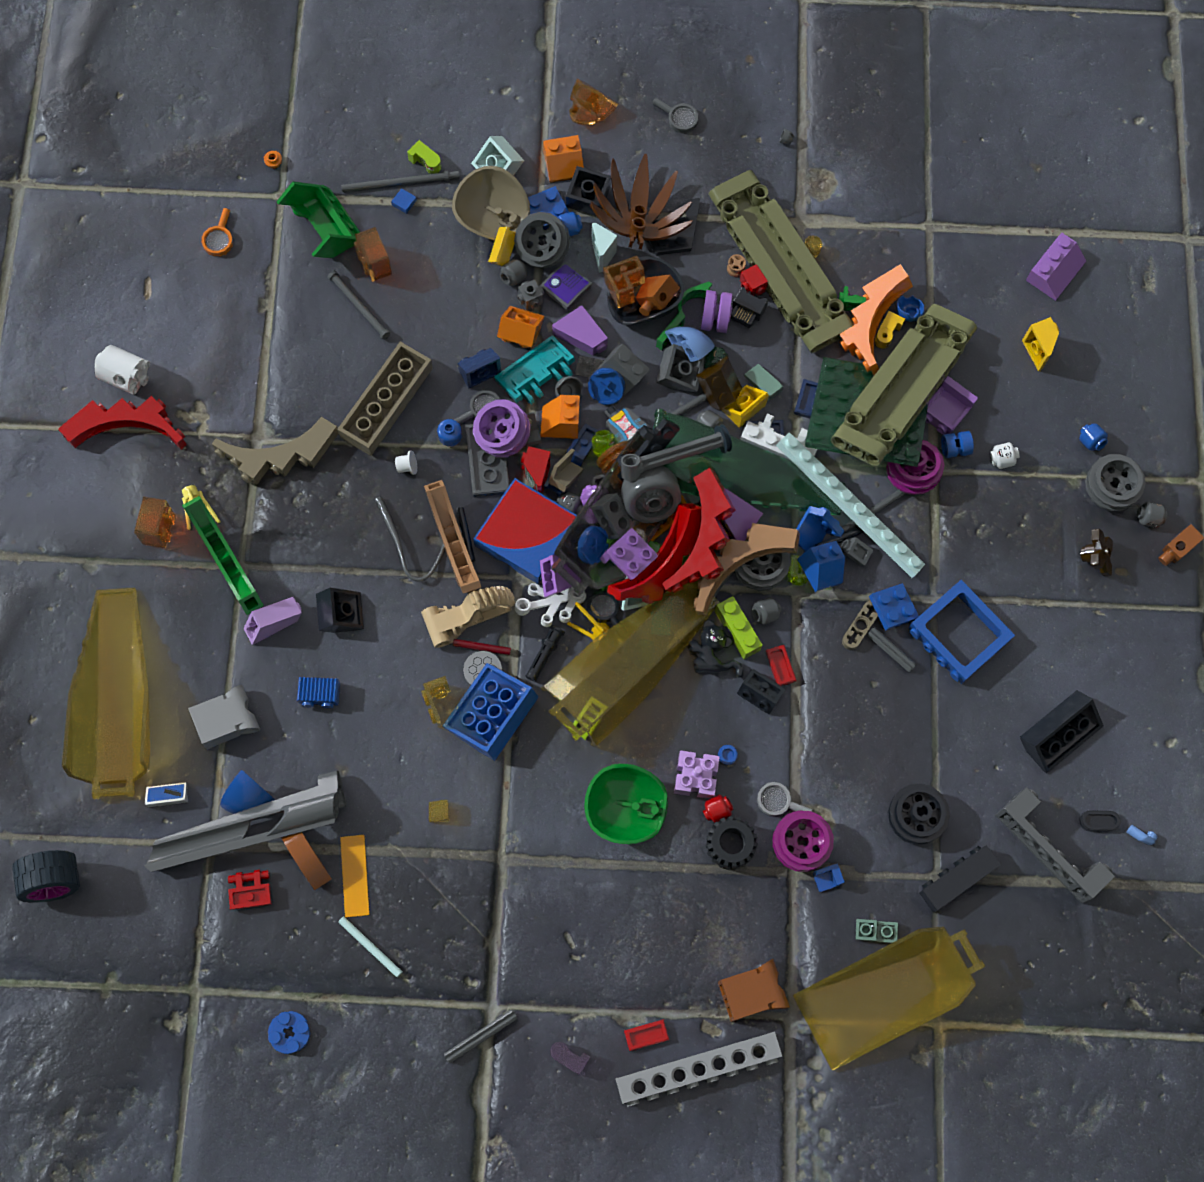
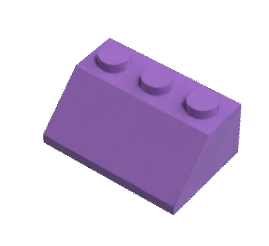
[1026,232,1086,301]

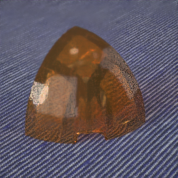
[569,78,618,125]

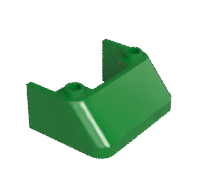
[276,181,363,258]

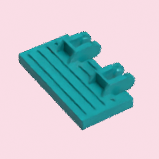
[494,335,575,405]

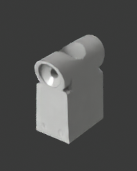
[188,685,260,750]

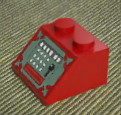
[521,446,551,494]

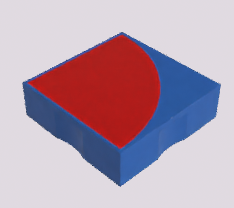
[473,478,579,584]

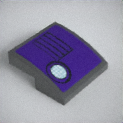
[541,262,592,310]

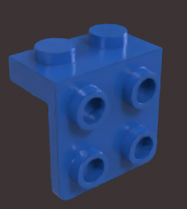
[796,506,844,552]

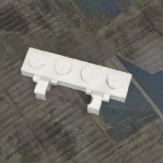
[740,414,817,461]

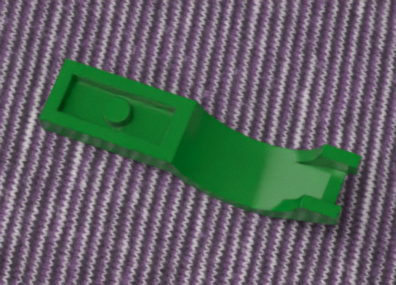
[656,282,712,351]

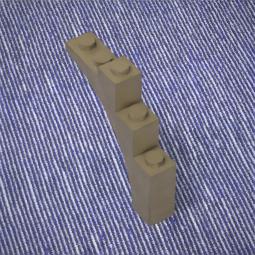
[212,417,339,485]

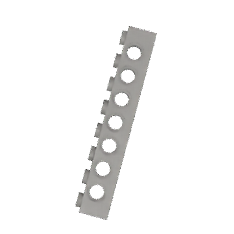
[615,1032,782,1107]

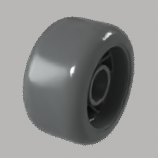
[621,465,682,523]

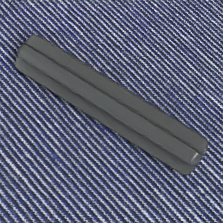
[867,627,916,672]

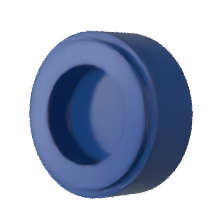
[718,745,738,765]

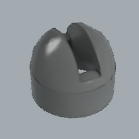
[779,129,794,145]

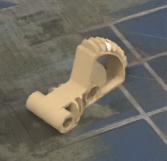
[421,586,515,648]

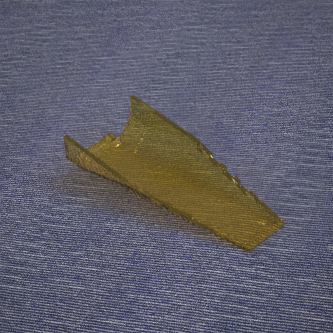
[541,580,720,746]
[62,588,150,799]

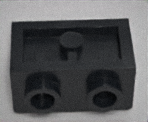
[737,669,786,714]

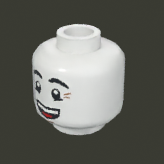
[990,442,1020,469]

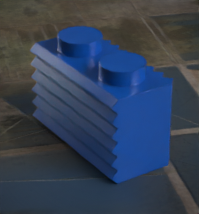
[297,677,340,708]

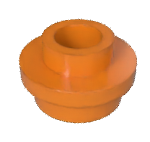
[264,151,282,169]

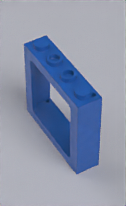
[908,580,1015,684]

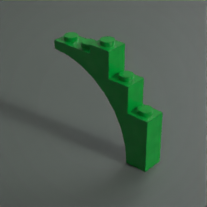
[182,496,264,615]

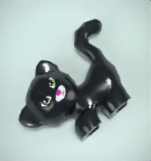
[688,619,744,678]

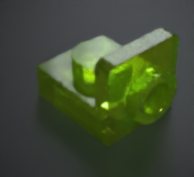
[787,555,808,586]

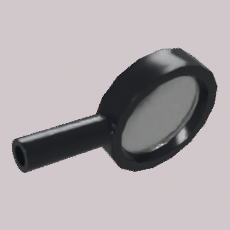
[586,591,629,638]

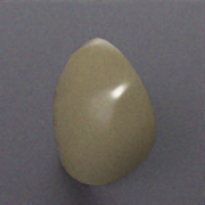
[452,166,530,240]

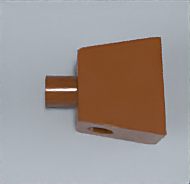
[636,275,680,316]
[1159,524,1204,566]

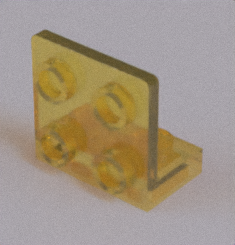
[421,676,450,728]

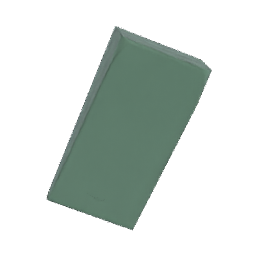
[744,364,783,402]

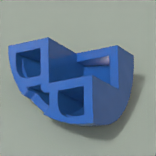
[220,770,275,814]

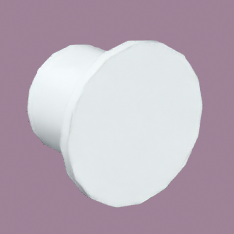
[395,451,417,475]

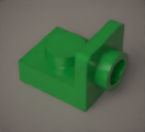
[839,286,866,311]

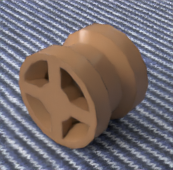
[727,254,746,277]

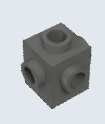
[517,280,544,311]

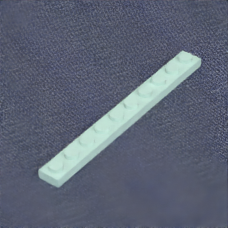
[776,432,925,578]

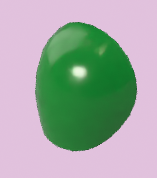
[584,764,668,844]

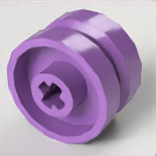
[701,290,732,333]

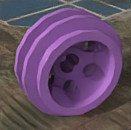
[473,400,531,457]

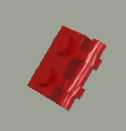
[228,869,272,910]

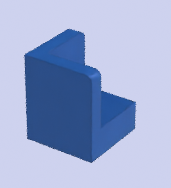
[812,863,845,892]

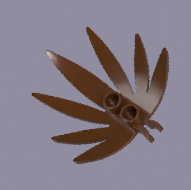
[590,154,692,250]

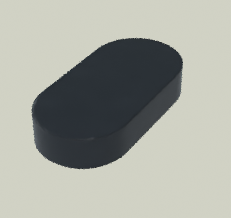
[1079,810,1121,831]

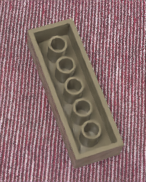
[337,342,433,456]

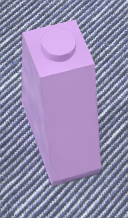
[244,597,302,645]

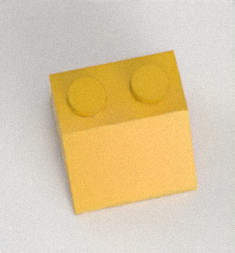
[1022,317,1059,371]

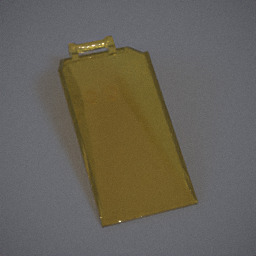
[793,927,985,1071]

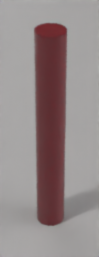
[453,639,511,655]

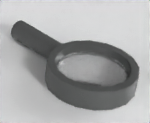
[653,98,698,133]
[454,390,500,424]

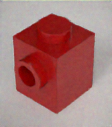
[739,264,768,296]

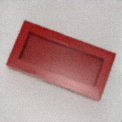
[765,645,797,686]
[624,1019,669,1051]

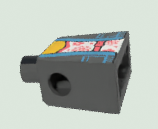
[605,405,648,453]

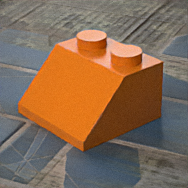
[543,135,584,183]
[497,306,545,348]
[541,395,580,439]

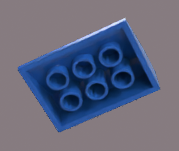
[443,663,539,761]

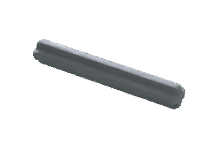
[444,1010,517,1063]

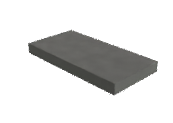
[466,424,510,497]

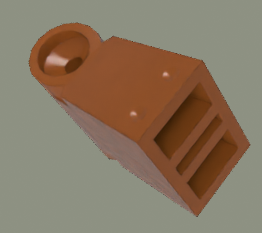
[718,959,790,1022]

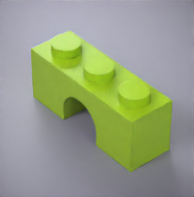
[715,596,762,660]

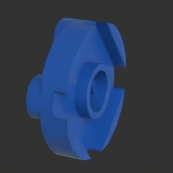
[268,1011,311,1054]

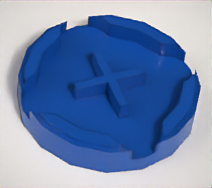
[588,368,625,405]
[578,526,608,565]

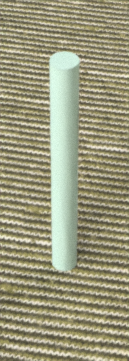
[338,916,403,977]

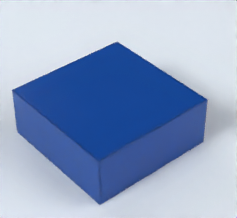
[391,188,417,214]

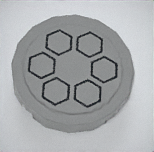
[463,651,502,685]

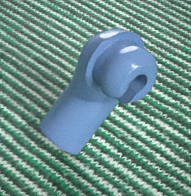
[1127,825,1158,845]

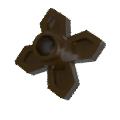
[1081,529,1113,576]

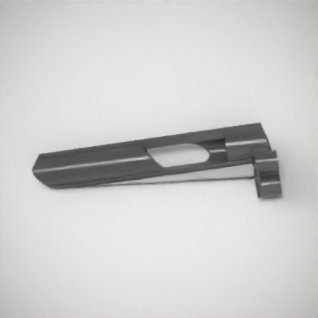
[144,770,347,872]

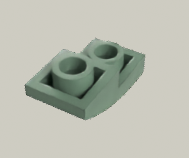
[856,919,898,944]

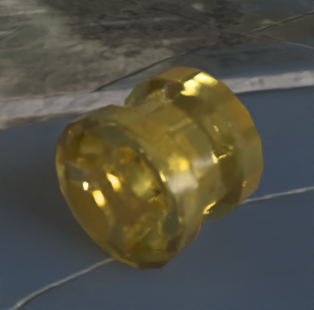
[804,235,822,258]

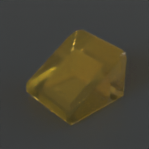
[429,800,449,822]

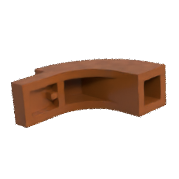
[281,832,332,890]

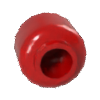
[703,794,734,823]

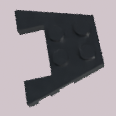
[646,198,700,256]

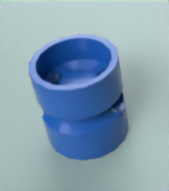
[941,431,974,458]

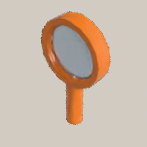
[201,208,233,256]

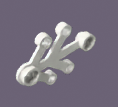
[515,583,586,627]

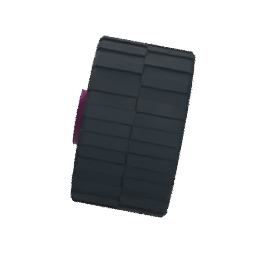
[12,850,80,903]

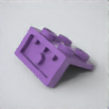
[600,528,658,580]

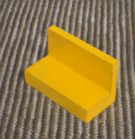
[488,227,516,267]

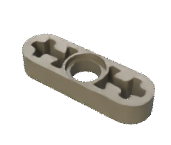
[842,600,878,650]

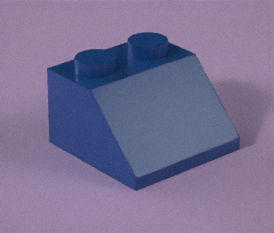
[797,541,845,592]

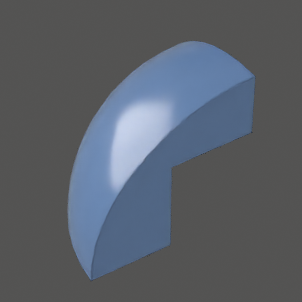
[665,327,715,362]

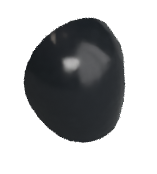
[607,256,684,325]

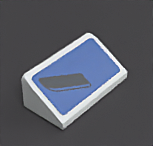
[145,782,188,807]

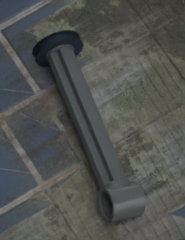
[621,424,732,482]

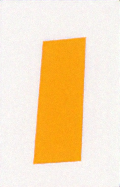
[340,835,369,917]

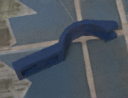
[543,423,601,496]

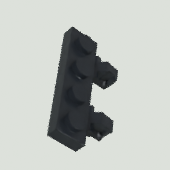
[616,418,680,481]

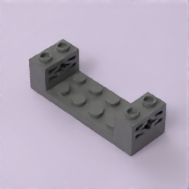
[995,787,1115,903]

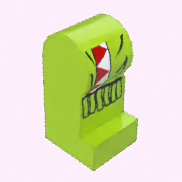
[407,140,441,174]

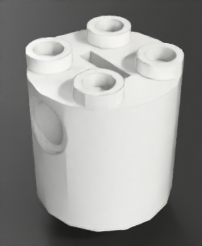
[95,345,150,395]

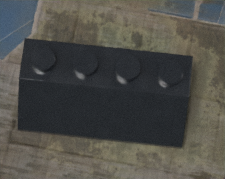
[1020,690,1104,773]

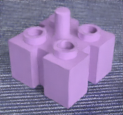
[674,751,720,799]

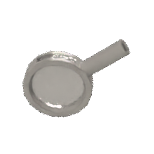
[757,782,812,817]

